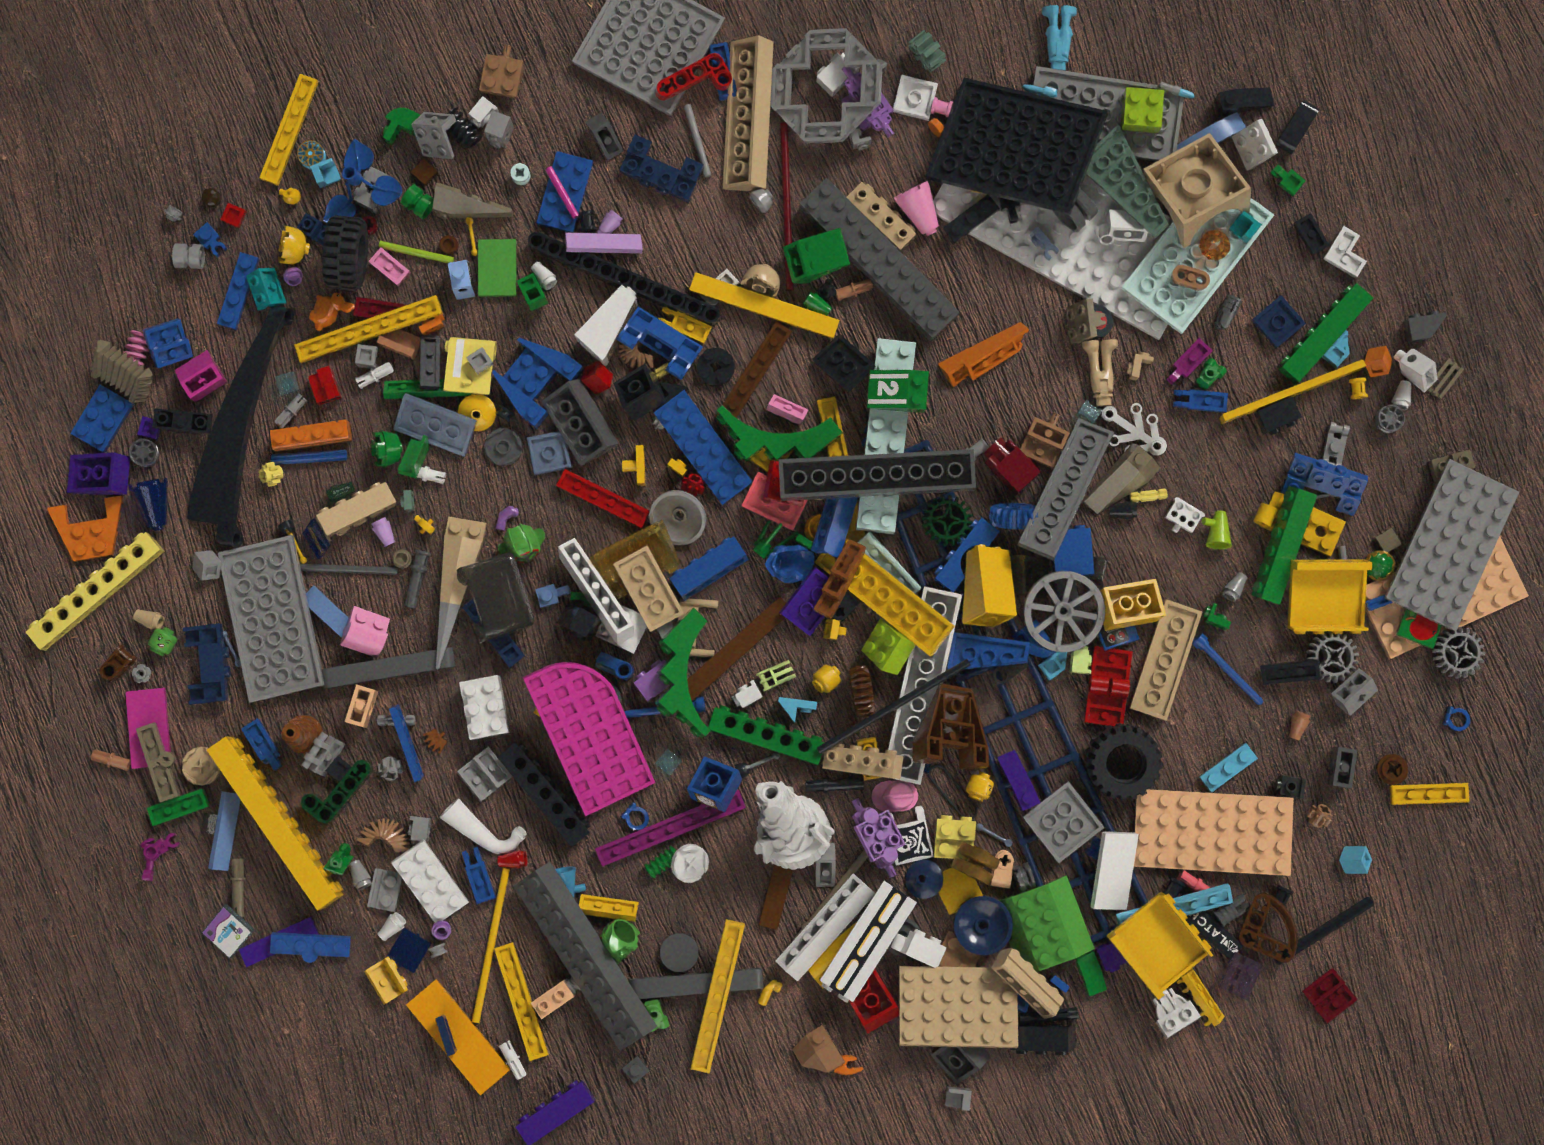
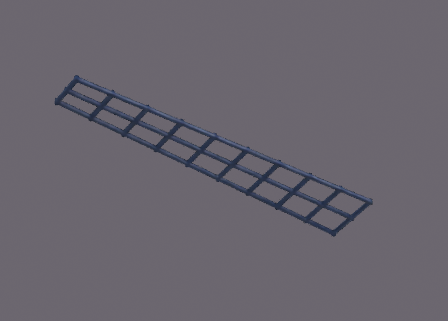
[896,440,1148,943]

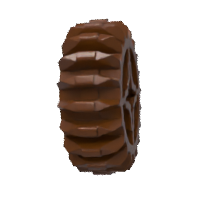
[849,665,875,718]

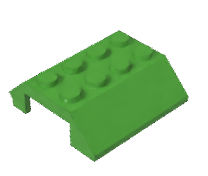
[999,875,1095,972]

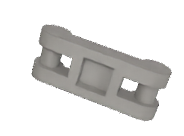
[1322,422,1350,466]

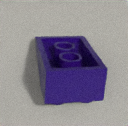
[67,452,130,495]

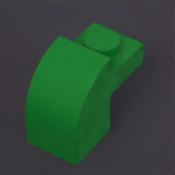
[382,108,420,146]
[517,273,549,312]

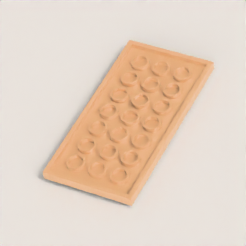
[1365,536,1529,659]
[1134,789,1294,876]

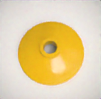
[458,394,496,431]

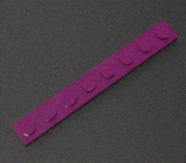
[595,790,746,867]

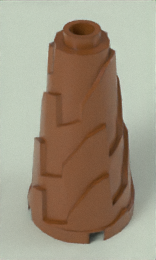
[281,715,323,754]

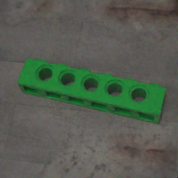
[708,705,824,765]

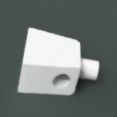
[1394,349,1438,393]

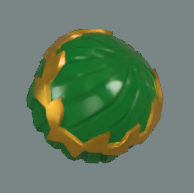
[1364,550,1395,581]

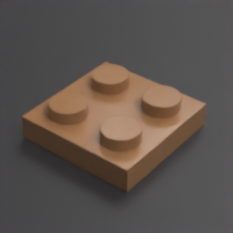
[938,930,980,967]

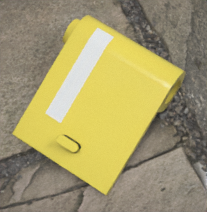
[443,337,497,395]

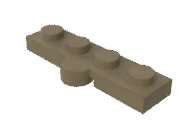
[136,722,180,802]

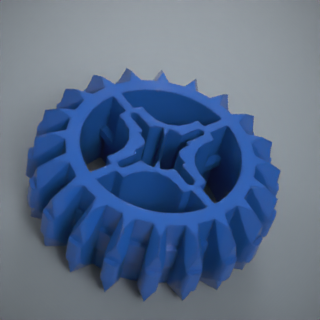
[989,502,1038,530]

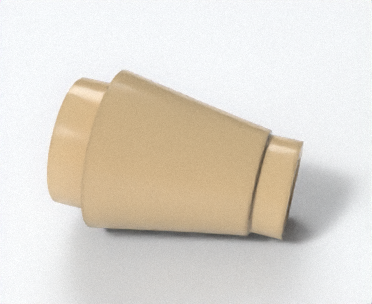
[133,609,164,631]

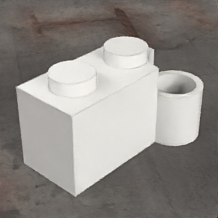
[816,53,860,97]
[1098,210,1148,245]
[890,929,947,968]

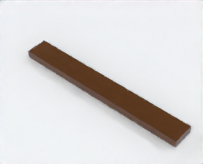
[687,597,786,701]

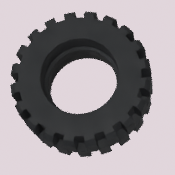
[322,215,368,291]
[1085,723,1163,800]

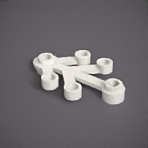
[1102,403,1167,455]

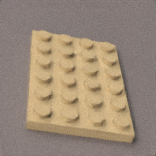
[899,966,1018,1048]

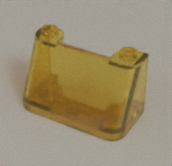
[590,519,680,599]

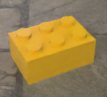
[1100,579,1166,631]

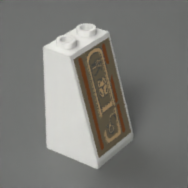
[574,285,638,367]

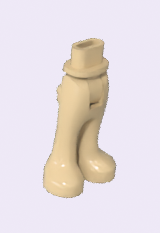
[1082,339,1118,406]

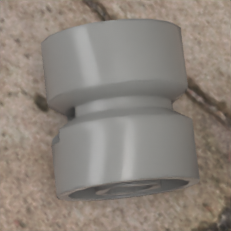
[172,243,205,269]

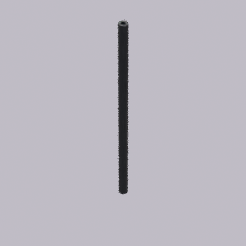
[817,659,971,754]

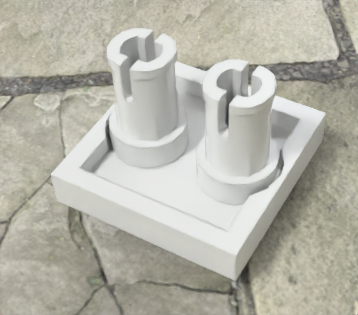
[1232,119,1278,171]

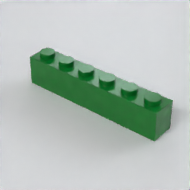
[1279,283,1374,385]
[1251,486,1317,605]

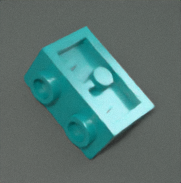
[246,268,287,310]

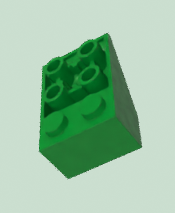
[783,228,850,284]

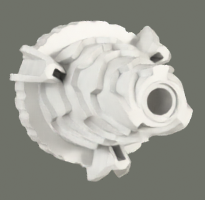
[754,781,834,870]

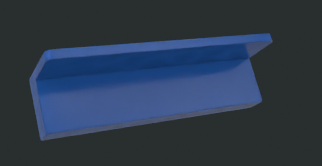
[811,497,858,558]

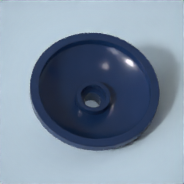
[954,896,1013,955]

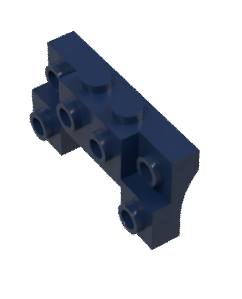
[620,134,704,203]
[183,623,231,705]

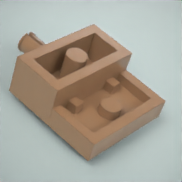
[479,44,525,99]
[1020,412,1070,469]

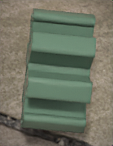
[908,30,946,72]

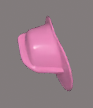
[871,780,918,812]

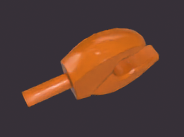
[833,1055,863,1075]

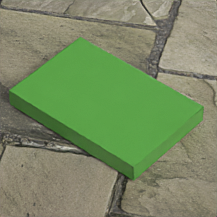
[478,239,517,297]

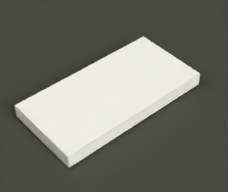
[1090,832,1139,910]

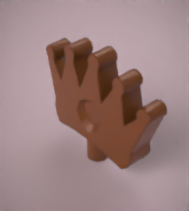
[423,729,447,754]

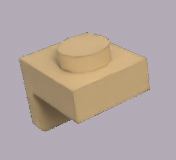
[1127,352,1154,381]

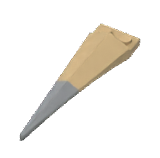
[436,516,487,670]

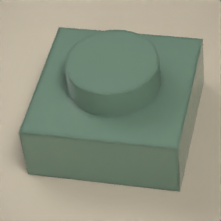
[401,490,415,512]

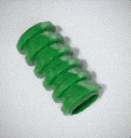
[644,846,677,879]

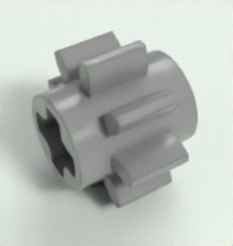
[378,756,403,781]

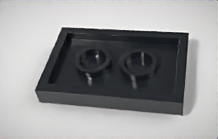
[812,333,876,393]

